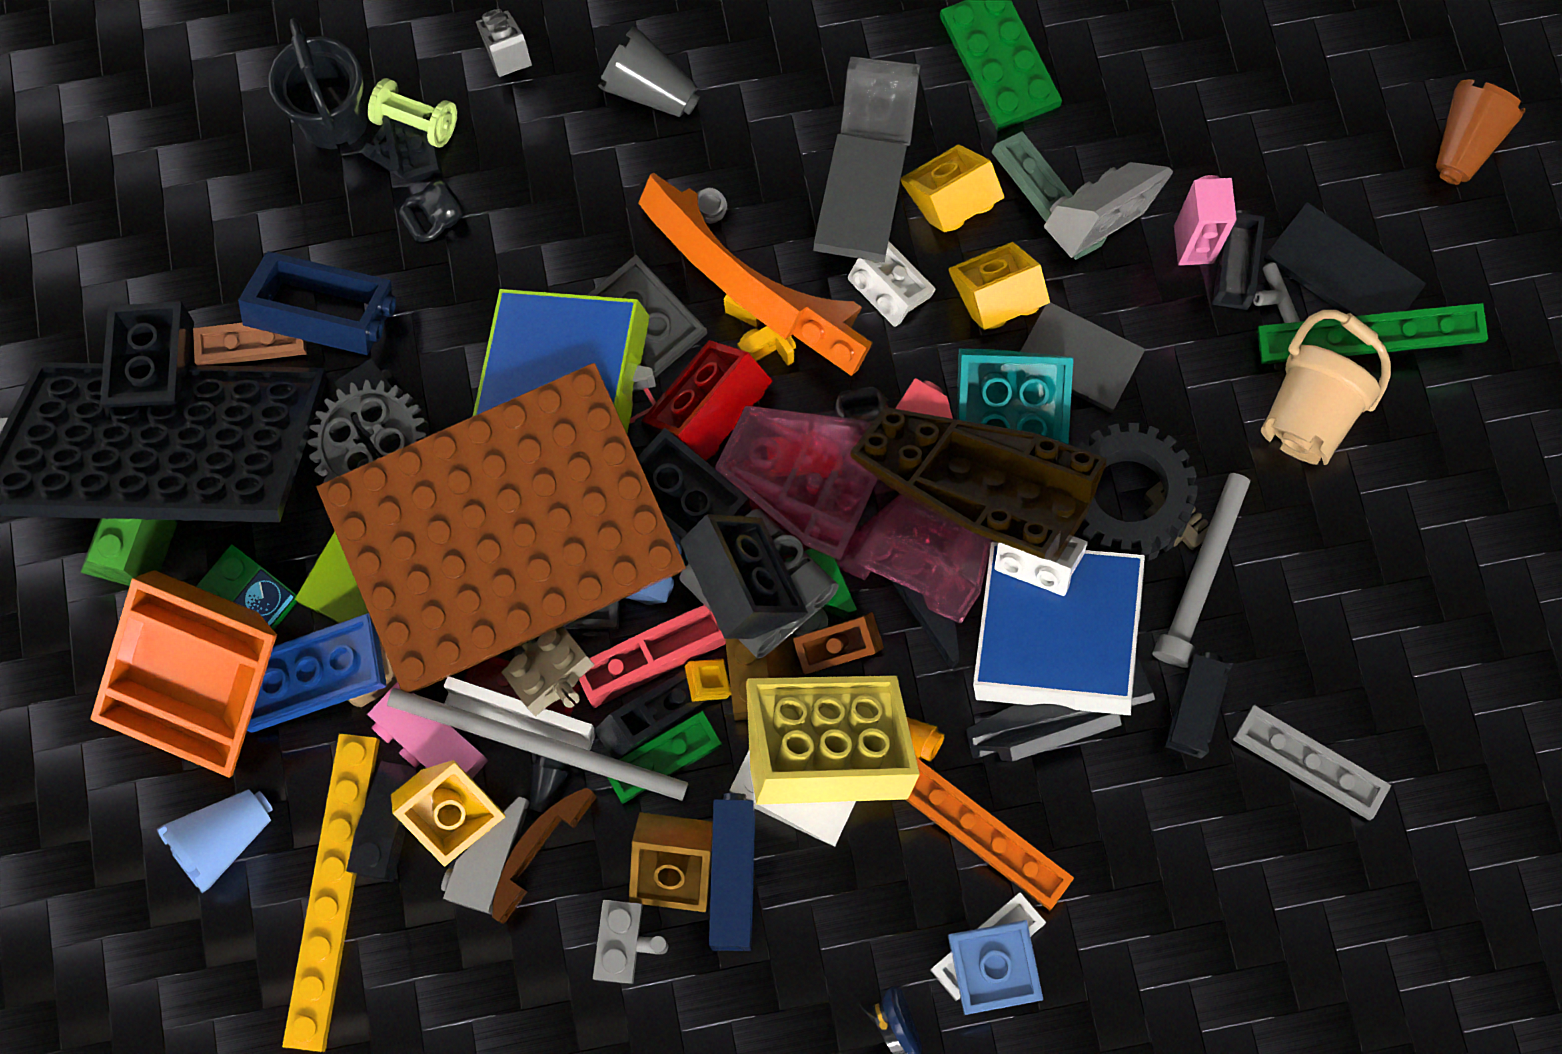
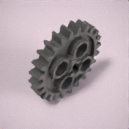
[308,380,429,483]

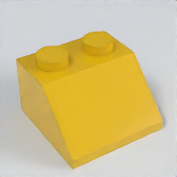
[901,144,1005,232]
[948,242,1050,330]
[391,760,505,867]

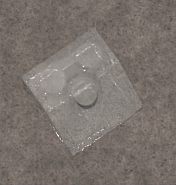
[841,57,920,145]

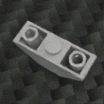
[476,9,532,77]

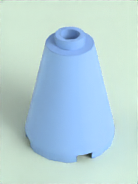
[157,789,273,893]

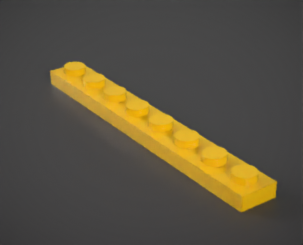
[282,734,380,1052]

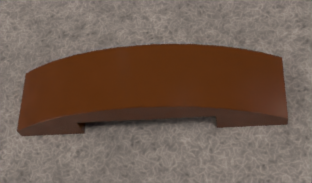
[492,787,596,924]

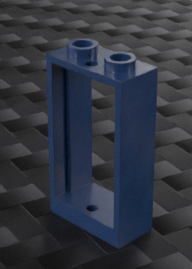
[238,251,396,355]
[709,793,755,951]

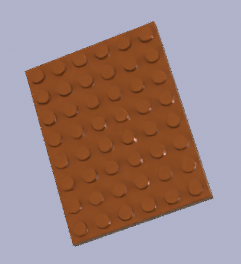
[316,362,687,693]

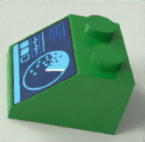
[196,544,297,630]

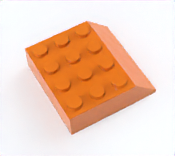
[90,570,277,778]

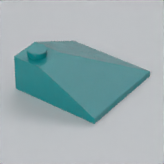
[957,349,1073,445]

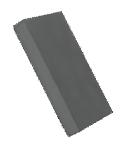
[586,255,707,378]
[1020,302,1145,414]

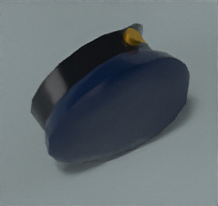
[860,986,922,1054]

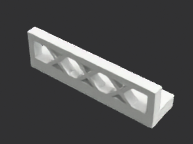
[444,676,596,751]

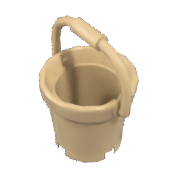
[1261,310,1391,465]

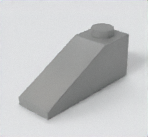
[441,797,530,915]

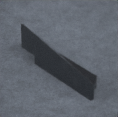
[966,654,1155,761]

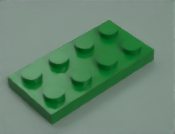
[940,0,1062,132]

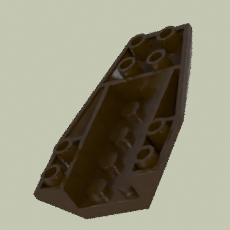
[850,407,1107,562]

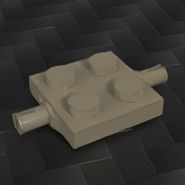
[502,626,594,717]

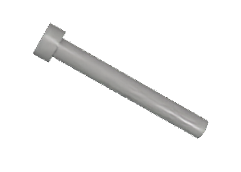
[1152,473,1250,668]

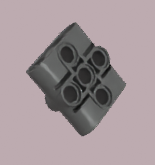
[680,509,839,658]

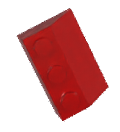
[641,340,773,461]

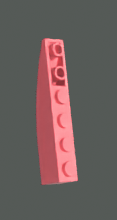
[579,605,726,709]

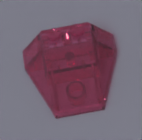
[715,406,878,560]
[835,494,993,624]

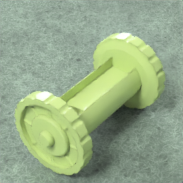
[368,78,457,148]

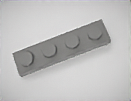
[1233,705,1391,820]

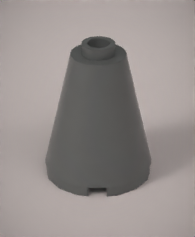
[598,26,700,117]

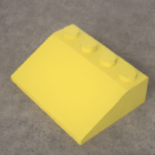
[746,676,920,805]

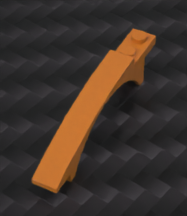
[638,173,872,376]

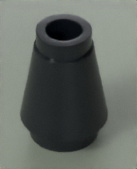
[529,755,569,813]

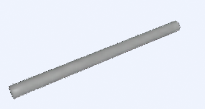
[387,688,688,801]

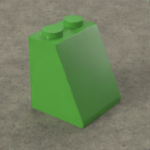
[81,518,178,586]

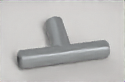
[1253,262,1300,323]

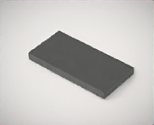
[813,134,907,263]

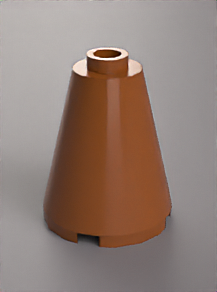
[1436,79,1525,185]

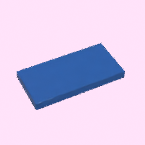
[247,613,387,733]

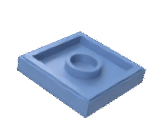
[948,920,1043,1015]

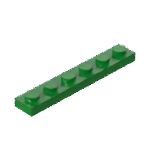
[1257,303,1488,365]

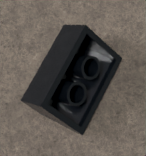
[637,428,751,539]
[680,514,808,639]

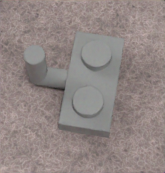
[593,900,669,984]

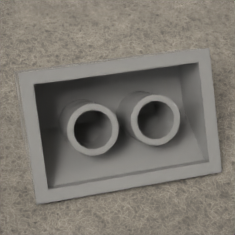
[1044,162,1173,258]

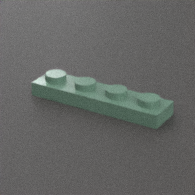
[992,131,1107,260]

